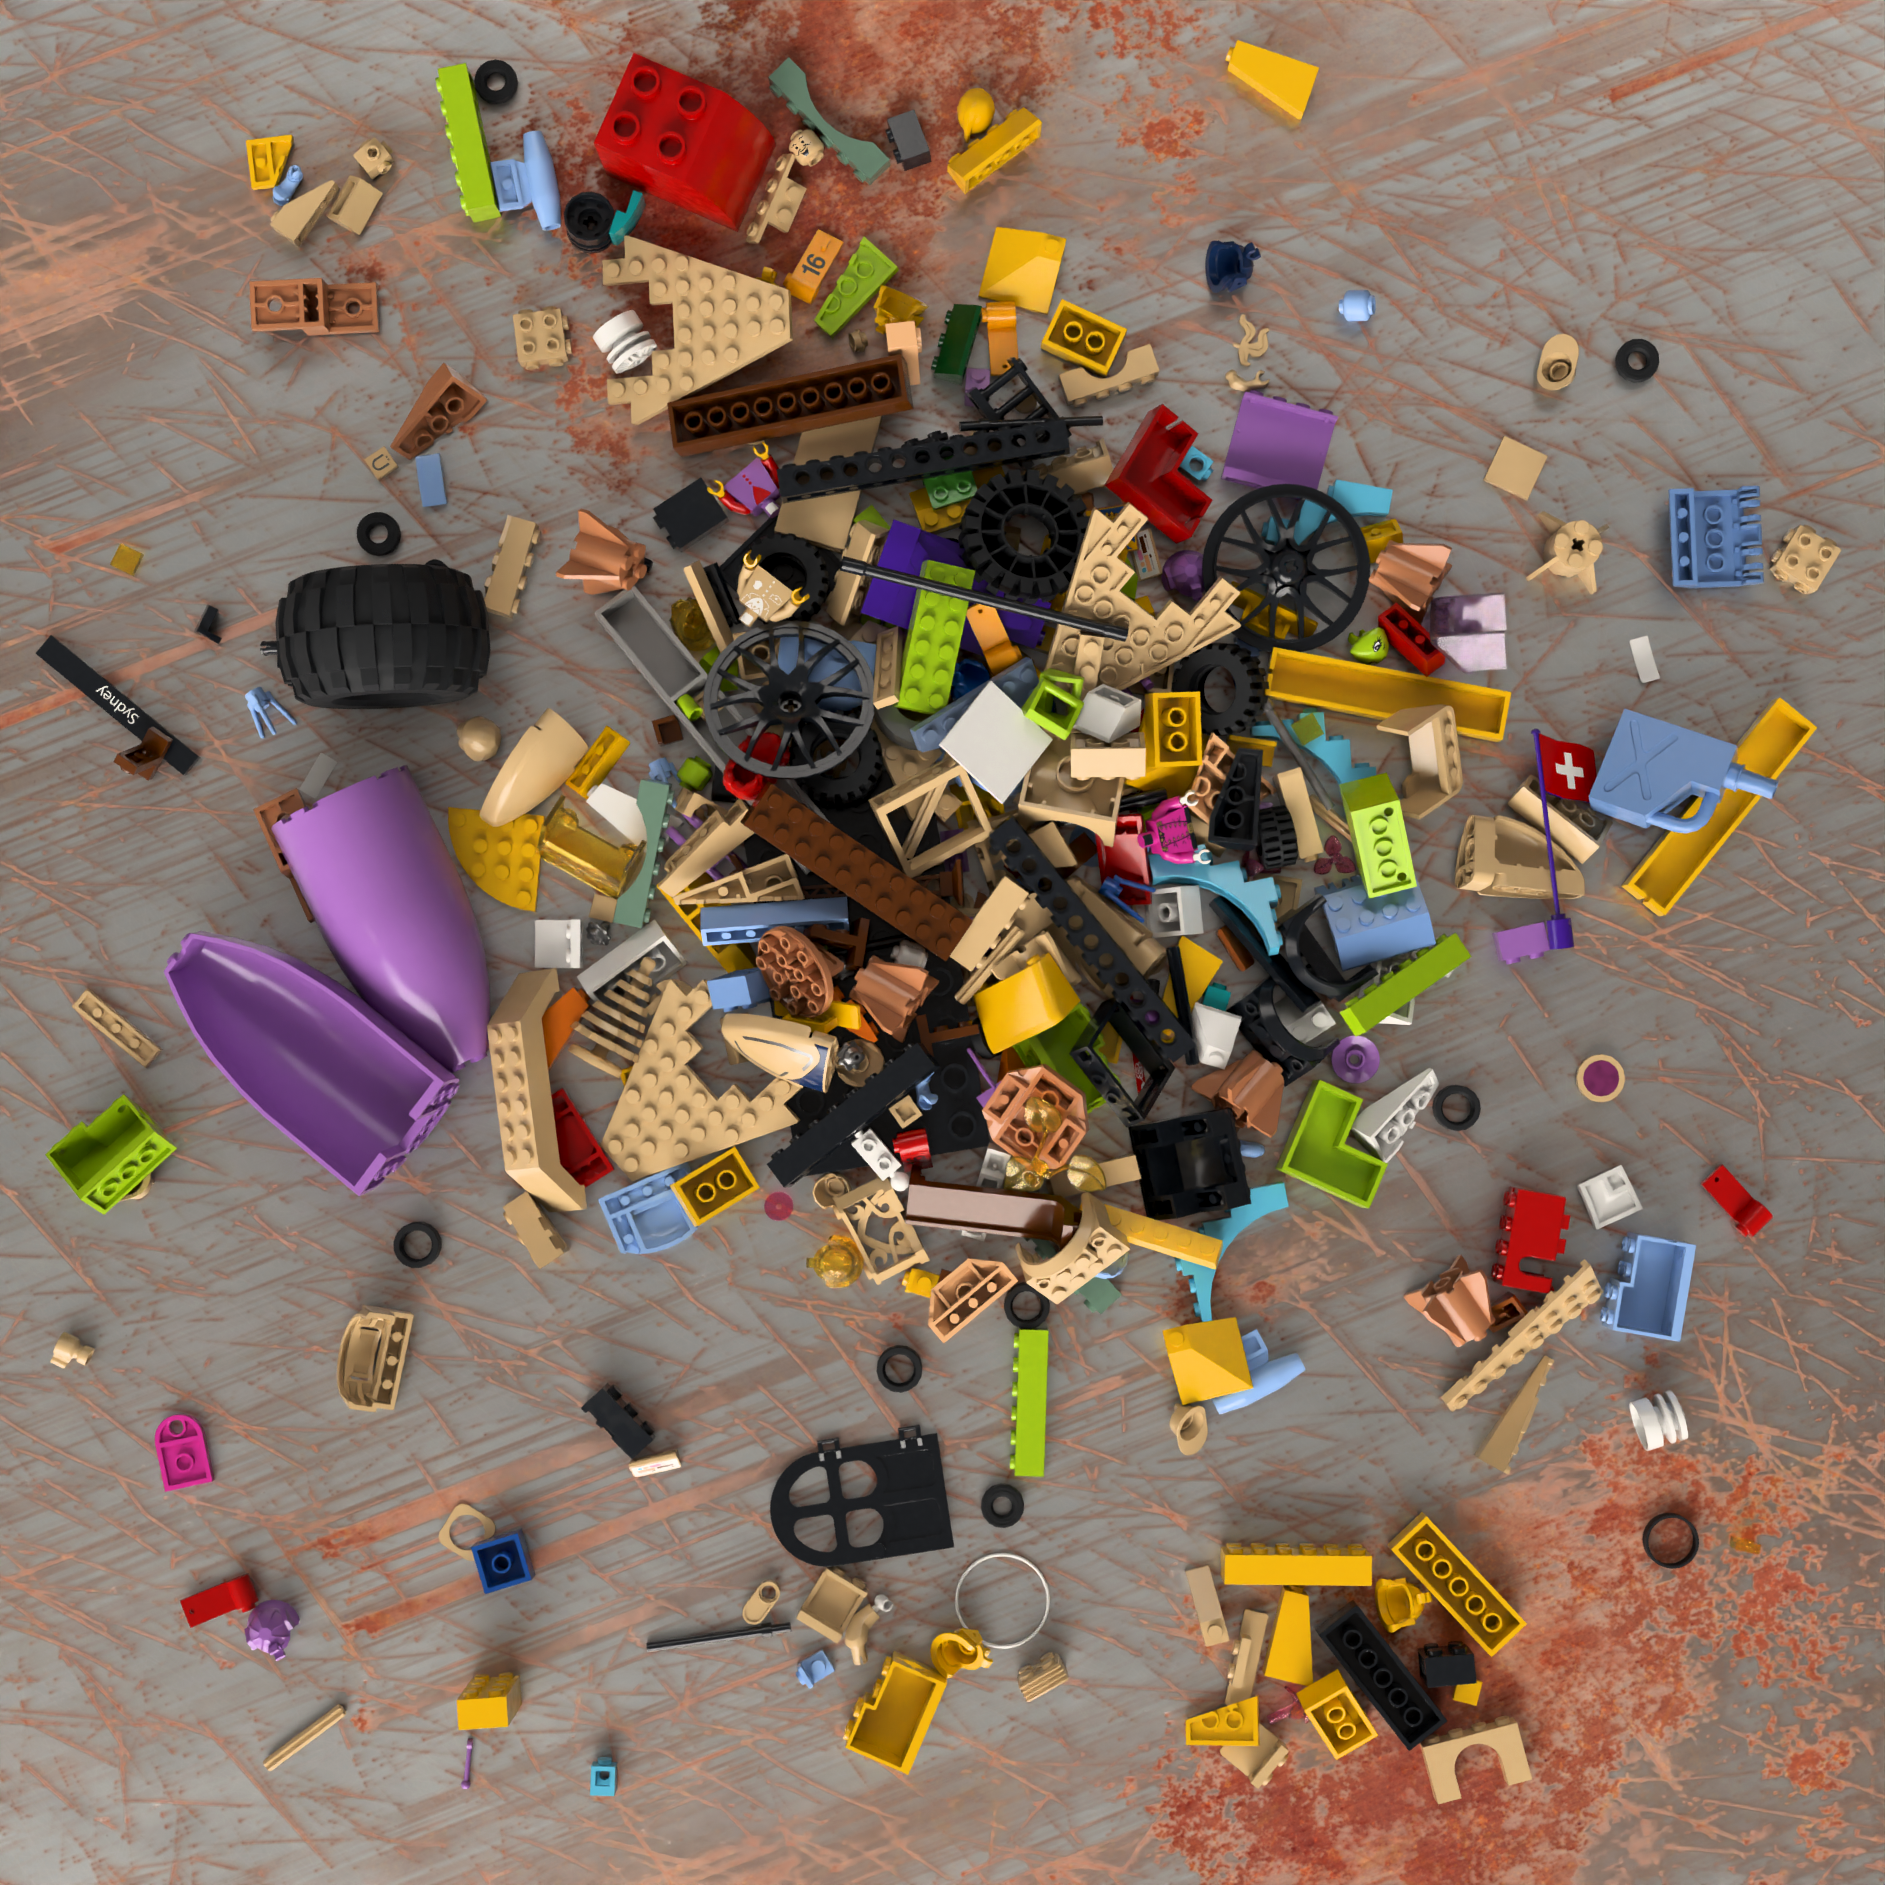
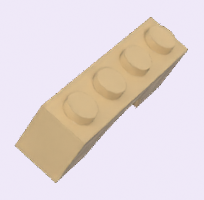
[1058,344,1159,407]

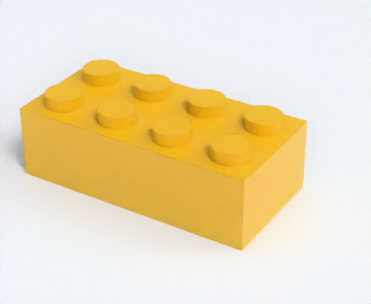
[457,1672,522,1730]

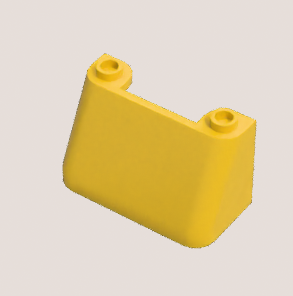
[973,952,1081,1054]

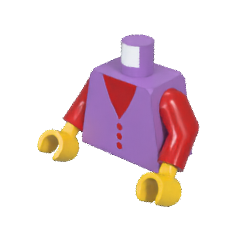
[707,441,781,518]

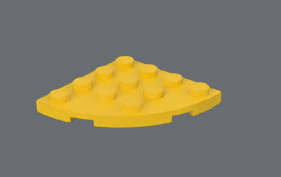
[448,807,545,912]

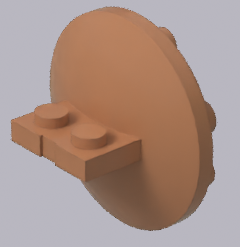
[756,926,844,1018]

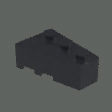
[581,1383,656,1459]

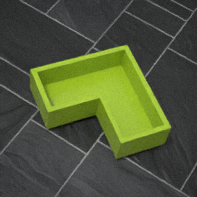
[1275,1080,1388,1208]

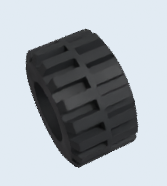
[1256,805,1298,870]

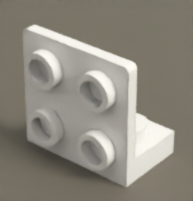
[535,919,584,968]

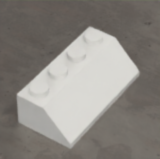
[577,919,688,1019]

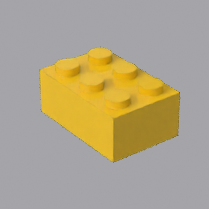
[1041,299,1127,378]
[1145,692,1202,767]
[669,1146,760,1227]
[1296,1669,1378,1760]

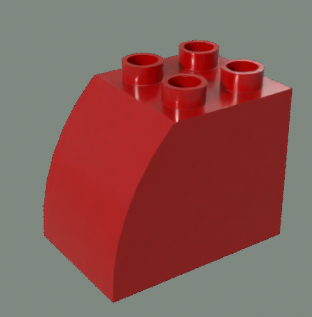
[594,53,776,232]

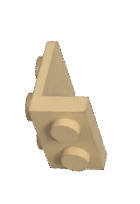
[1220,1723,1289,1789]

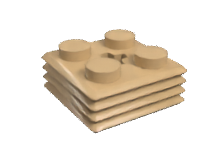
[1017,1652,1069,1702]

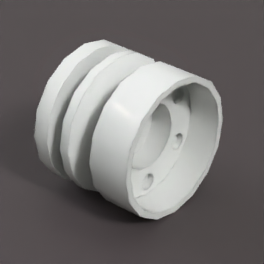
[593,310,657,374]
[1629,1390,1688,1451]

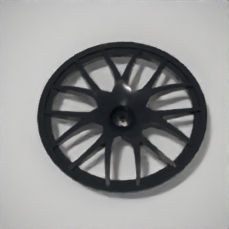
[1202,484,1370,652]
[703,621,876,779]

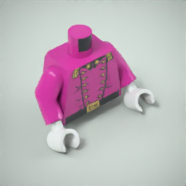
[1137,789,1211,864]

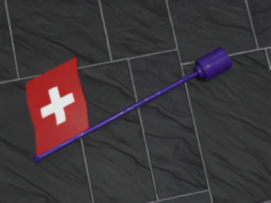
[1531,728,1597,950]

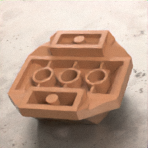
[982,1064,1089,1170]

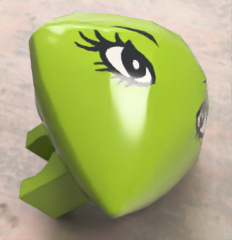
[1348,627,1389,665]

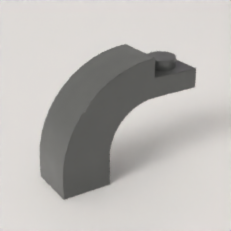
[874,704,922,751]

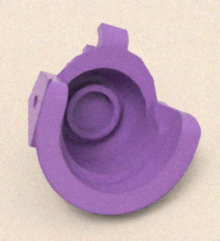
[1161,550,1205,602]
[244,1600,300,1661]

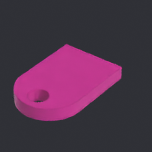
[155,1414,215,1492]

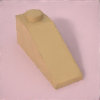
[270,180,340,247]
[1185,1565,1230,1647]

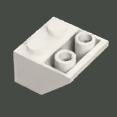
[1073,684,1141,743]

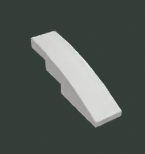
[961,1143,1011,1242]

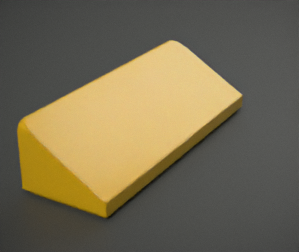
[565,726,630,799]

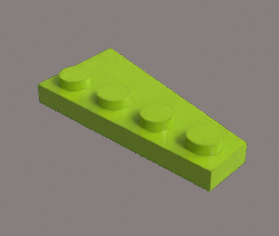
[814,237,899,339]

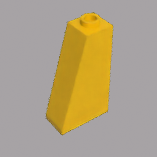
[1225,40,1319,120]
[1162,936,1223,1036]
[1262,1585,1313,1686]

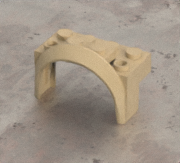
[1015,1192,1130,1305]
[337,1305,414,1412]

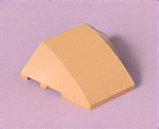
[1186,732,1278,825]

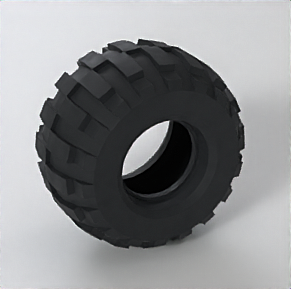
[275,564,490,709]

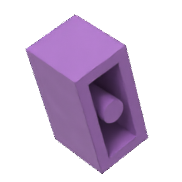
[1492,922,1550,964]

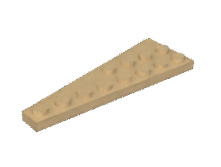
[1441,1259,1603,1412]

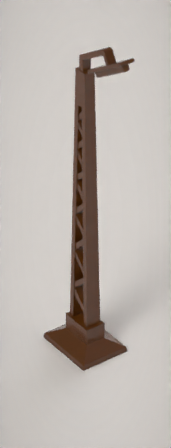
[728,854,965,907]

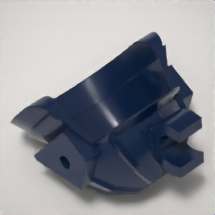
[1205,240,1261,293]

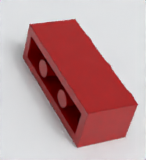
[1378,602,1445,677]

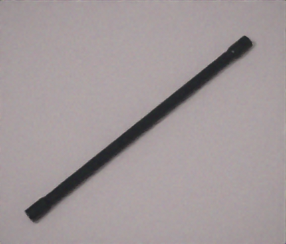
[840,556,1129,642]

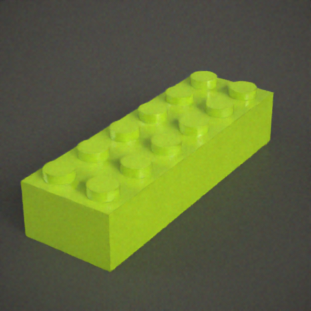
[435,63,502,223]
[893,560,975,715]

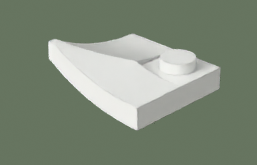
[1576,1165,1643,1230]

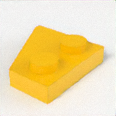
[246,135,294,190]

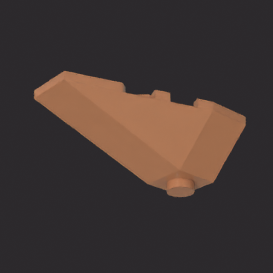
[390,363,487,460]

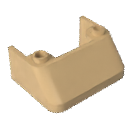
[1377,704,1463,819]

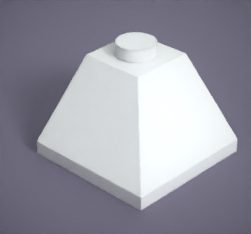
[1191,1002,1242,1070]

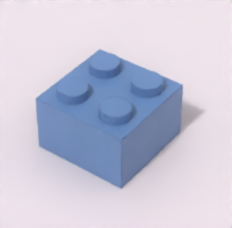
[707,967,772,1012]

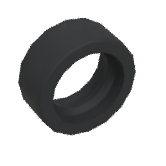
[1432,1085,1481,1131]
[394,1222,442,1268]
[1004,1282,1050,1329]
[876,1345,922,1393]

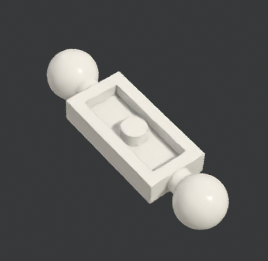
[851,1127,910,1191]

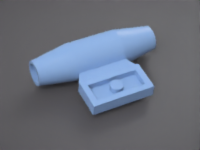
[490,131,561,230]
[1212,1329,1305,1415]

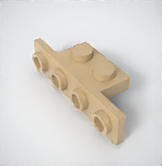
[746,153,806,244]
[1225,1609,1268,1705]

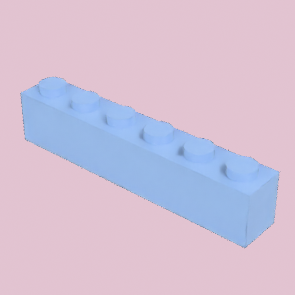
[700,897,850,946]

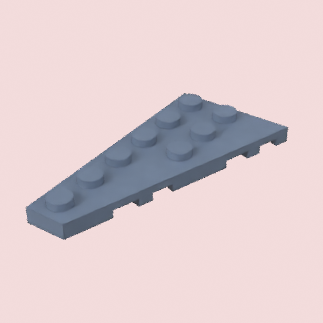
[910,657,1039,752]

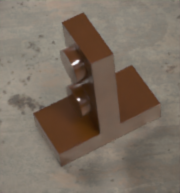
[114,727,173,781]
[803,918,870,971]
[916,1014,979,1057]

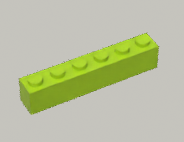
[1339,932,1472,1037]
[1010,1328,1049,1477]

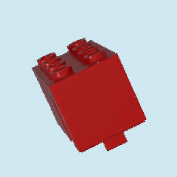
[1491,1186,1571,1294]

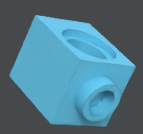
[1177,445,1214,485]

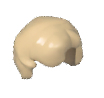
[456,716,502,761]

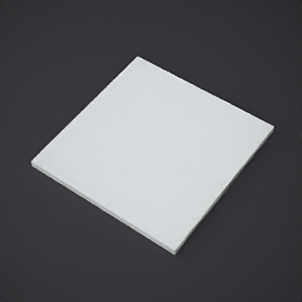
[939,681,1053,804]

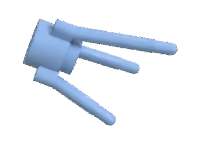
[245,687,297,738]
[648,757,681,808]

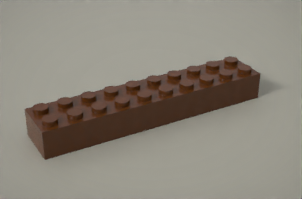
[667,354,914,457]
[740,781,973,961]

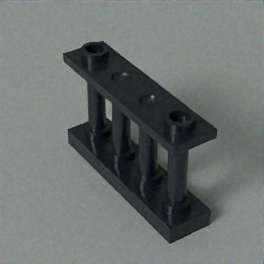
[965,357,1072,471]

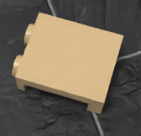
[796,1566,868,1644]

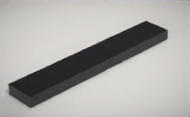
[1209,896,1321,1013]

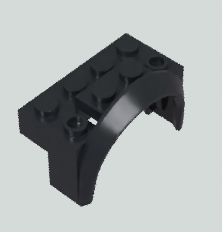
[1277,894,1379,1002]
[1225,975,1340,1087]

